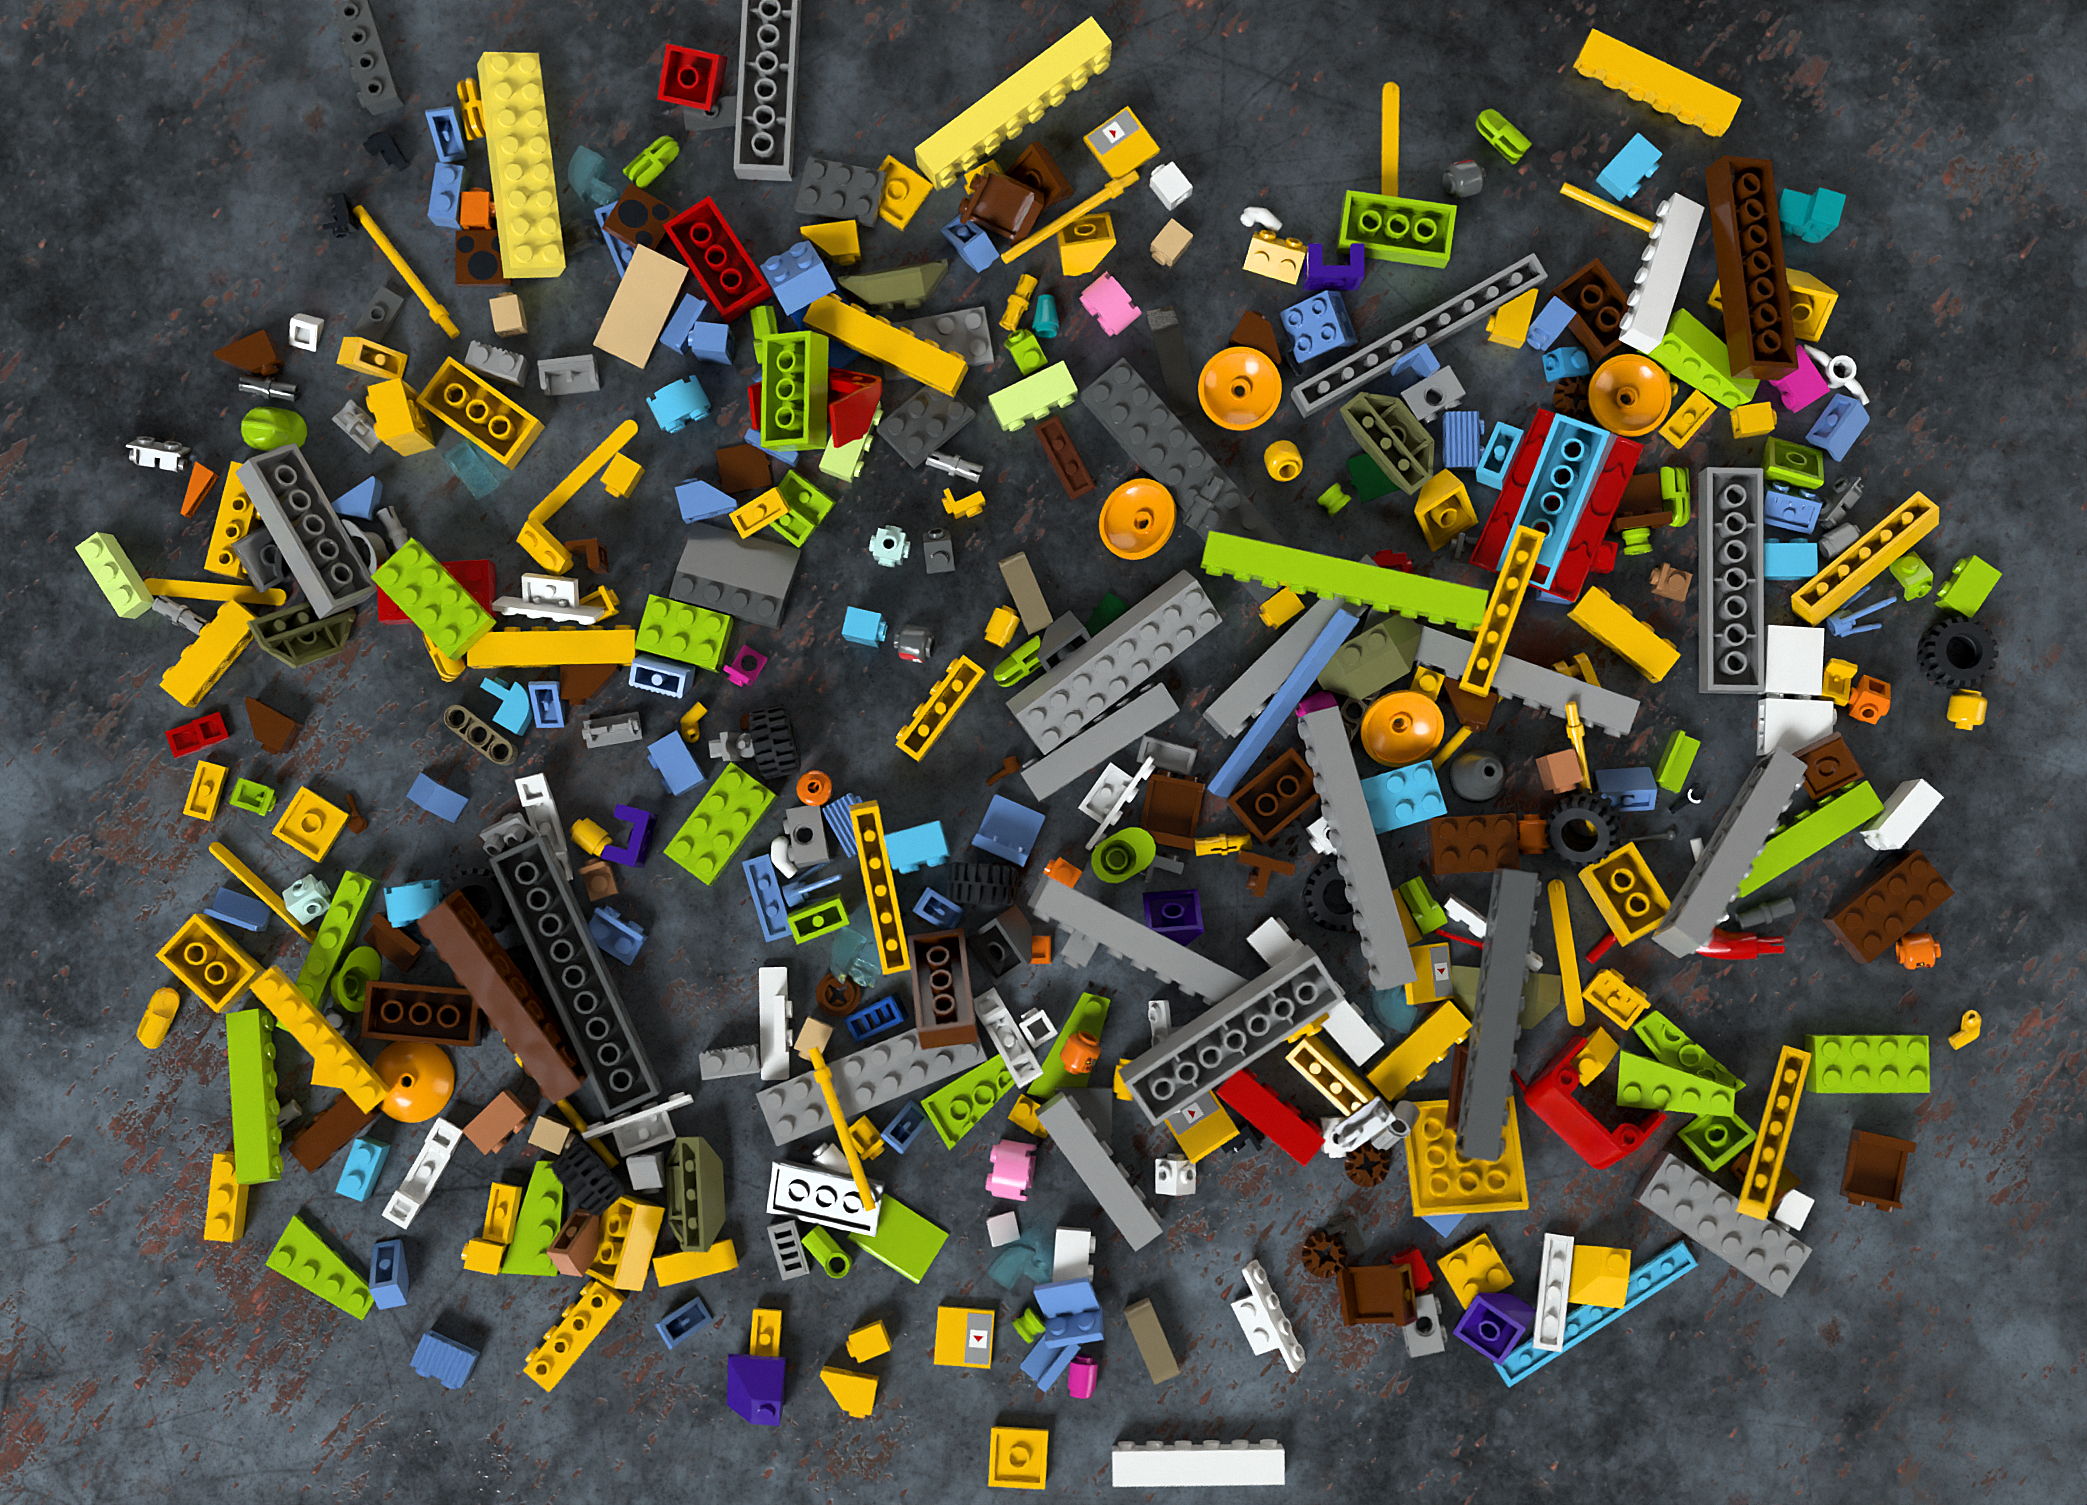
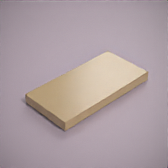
[593,244,690,369]

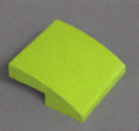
[769,469,836,548]

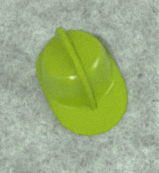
[241,406,308,451]
[1091,827,1156,883]
[330,946,382,1013]

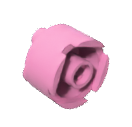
[1079,271,1142,337]
[986,1139,1036,1201]

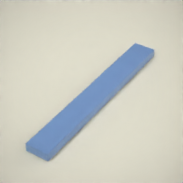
[1207,608,1360,798]

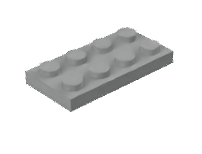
[883,307,994,382]

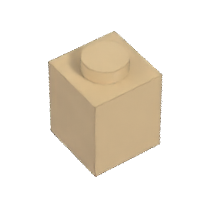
[1150,218,1193,267]
[489,292,528,338]
[794,1016,836,1062]
[528,1114,576,1155]

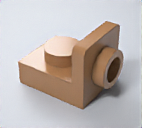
[1649,562,1693,602]
[578,857,619,902]

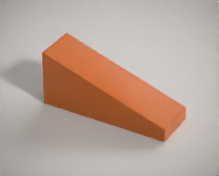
[180,461,220,519]

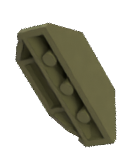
[838,258,949,314]
[1339,392,1434,495]
[247,601,356,669]
[1317,612,1421,700]
[1451,965,1562,1029]
[665,1137,726,1252]

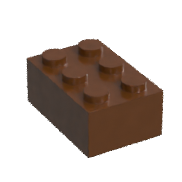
[1547,258,1629,363]
[1225,747,1321,845]
[1426,813,1520,875]

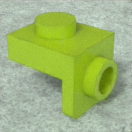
[1003,329,1048,376]
[1889,551,1933,601]
[228,777,277,816]

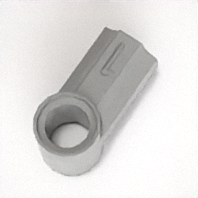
[1371,1101,1420,1150]

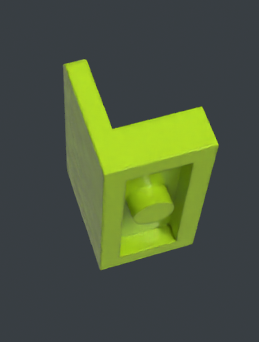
[1653,729,1701,794]

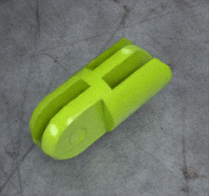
[1476,109,1532,164]
[623,135,679,190]
[1660,467,1691,527]
[993,635,1042,687]

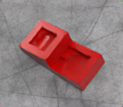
[165,712,229,759]

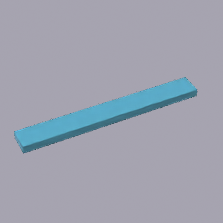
[1492,1240,1698,1387]

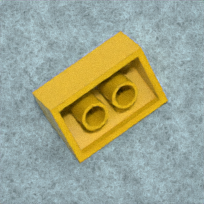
[585,1194,665,1291]

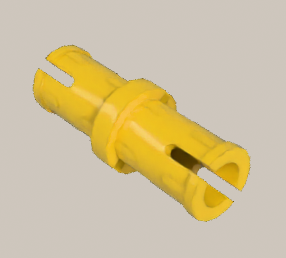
[999,274,1038,331]
[1194,832,1252,856]

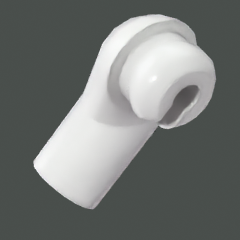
[1240,207,1282,233]
[770,836,798,878]

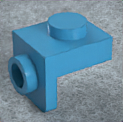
[1542,347,1590,382]

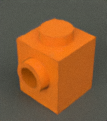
[460,188,496,230]
[1043,857,1083,888]

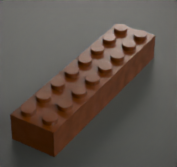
[1705,155,1799,381]
[417,889,588,1105]

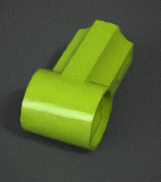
[750,305,779,364]
[1398,876,1448,936]
[801,1224,853,1278]

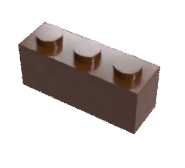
[288,1091,381,1174]

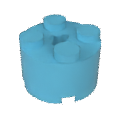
[646,375,711,434]
[384,879,444,927]

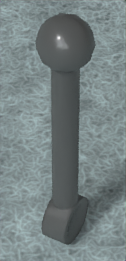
[1618,829,1677,847]

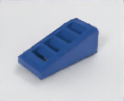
[844,992,909,1044]

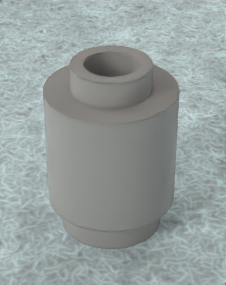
[1817,522,1862,560]

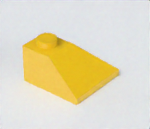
[1055,212,1116,276]
[1785,267,1838,343]
[1414,468,1478,552]
[1567,1245,1631,1309]

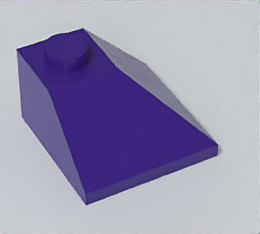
[1143,889,1204,947]
[1453,1292,1536,1366]
[727,1353,786,1426]

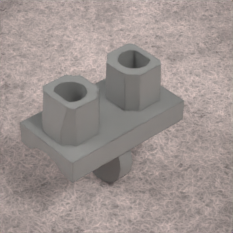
[332,399,382,454]
[709,732,755,762]
[480,812,537,858]

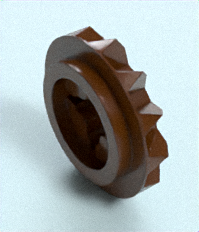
[1553,375,1591,420]
[816,972,861,1017]
[1345,1142,1390,1187]
[1302,1232,1347,1278]

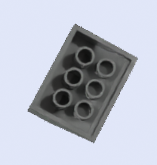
[669,521,802,630]

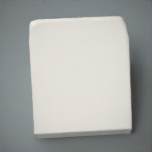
[289,313,324,351]
[986,1211,1021,1247]

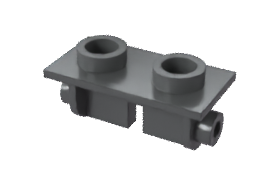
[1817,475,1864,531]

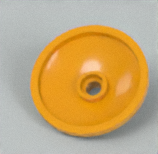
[1198,347,1282,431]
[1588,354,1671,437]
[1099,478,1177,560]
[1360,690,1444,768]
[372,1041,455,1123]

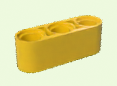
[652,1238,738,1287]

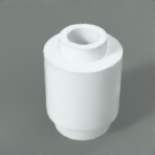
[812,1142,851,1174]

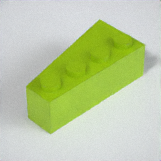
[1635,308,1760,410]

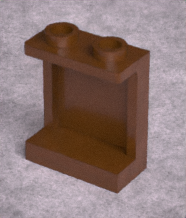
[958,165,1044,247]
[1139,770,1206,851]
[1839,1128,1916,1213]
[1336,1263,1418,1327]

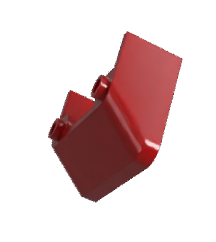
[748,366,883,448]
[1523,1035,1667,1170]

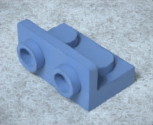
[1763,482,1823,535]
[588,905,648,965]

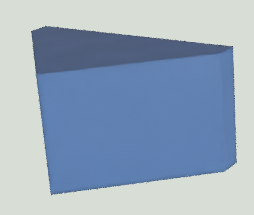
[425,106,468,163]
[331,476,383,523]
[528,681,565,728]
[407,772,469,824]
[912,887,965,930]
[880,1099,930,1154]
[655,1296,712,1349]

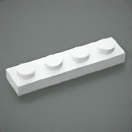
[1444,893,1543,973]
[1532,1233,1574,1352]

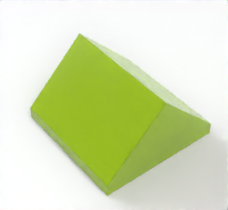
[1759,436,1824,491]
[1677,1112,1757,1172]

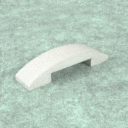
[515,773,573,880]
[973,987,1044,1088]
[382,1117,463,1229]

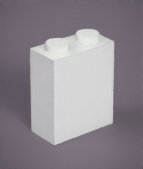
[1757,625,1824,700]
[1757,698,1837,756]
[1860,779,1944,850]

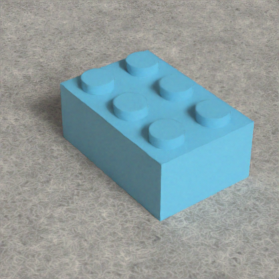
[1360,759,1447,835]
[884,821,951,875]

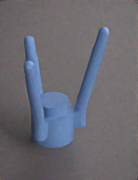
[1826,584,1897,638]
[782,856,842,908]

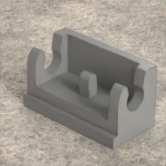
[537,354,601,397]

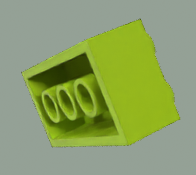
[1336,190,1457,268]
[761,331,829,452]
[371,538,497,661]
[663,762,779,886]
[1805,1034,1930,1093]

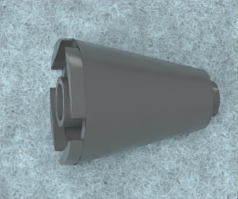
[1449,747,1505,803]

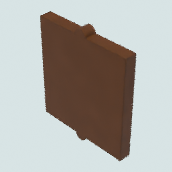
[716,443,772,495]

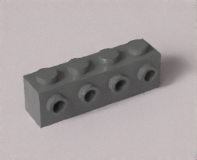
[333,0,405,116]

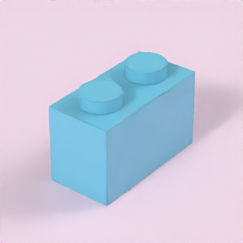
[1595,133,1663,202]
[1476,421,1524,490]
[1763,538,1818,580]
[842,606,888,647]
[335,1135,391,1202]

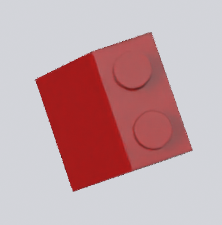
[657,43,728,111]

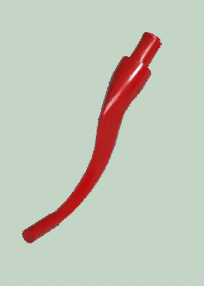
[1585,926,1785,964]

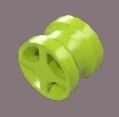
[1317,483,1352,517]
[1622,528,1653,555]
[1012,1307,1046,1344]

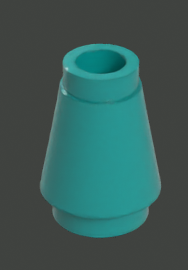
[1032,295,1060,338]

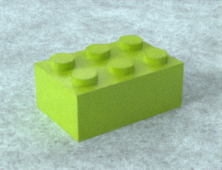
[634,594,734,673]

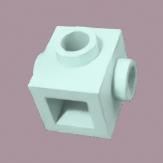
[869,525,911,567]
[282,874,331,925]

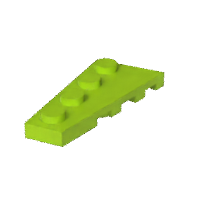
[1027,992,1111,1100]
[1631,1010,1746,1118]
[1617,1048,1735,1117]
[920,1053,1016,1150]
[501,1160,565,1276]
[265,1214,375,1321]

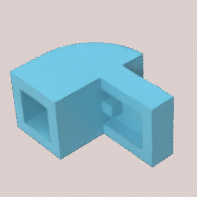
[480,677,534,736]

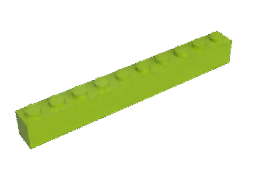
[1200,530,1489,631]

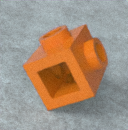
[1848,675,1891,725]

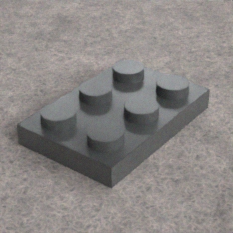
[795,157,888,228]
[876,385,975,469]

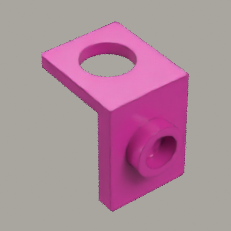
[723,645,768,687]

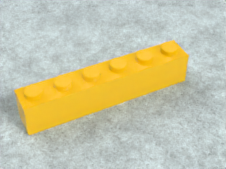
[1573,29,1742,137]
[803,292,969,398]
[1791,491,1939,628]
[1459,524,1546,698]
[467,625,639,669]
[849,800,911,975]
[248,965,391,1114]
[1736,1045,1812,1221]

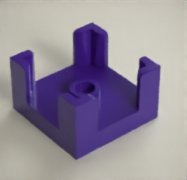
[1303,243,1365,291]
[601,803,658,868]

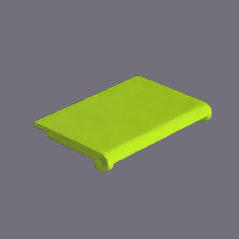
[847,1192,949,1284]

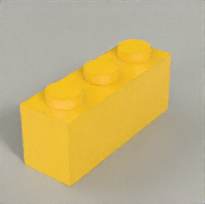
[204,1151,249,1242]

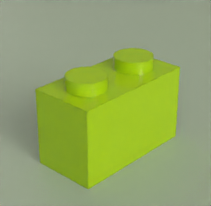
[1934,555,2002,618]
[787,893,851,945]

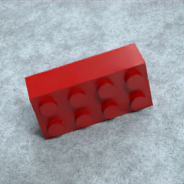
[663,196,773,324]
[376,559,498,625]
[1212,1066,1326,1167]

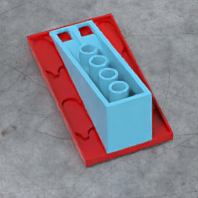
[1469,408,1645,603]

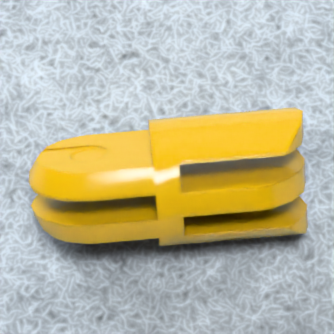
[457,78,486,141]
[422,632,466,682]
[136,987,180,1049]

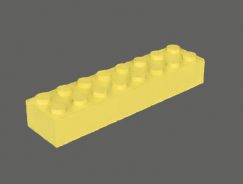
[915,16,1112,191]
[477,52,566,278]

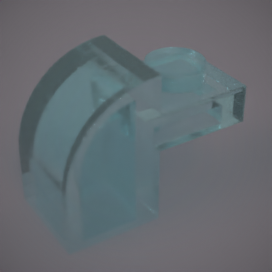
[568,145,621,206]
[441,439,501,501]
[829,926,882,988]
[1370,985,1418,1034]
[987,1245,1053,1291]

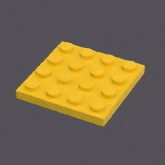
[1404,1095,1529,1217]

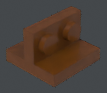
[1004,141,1075,218]
[1234,850,1296,898]

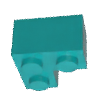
[1776,187,1846,243]

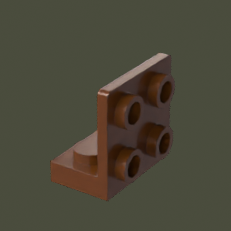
[1609,473,1673,535]

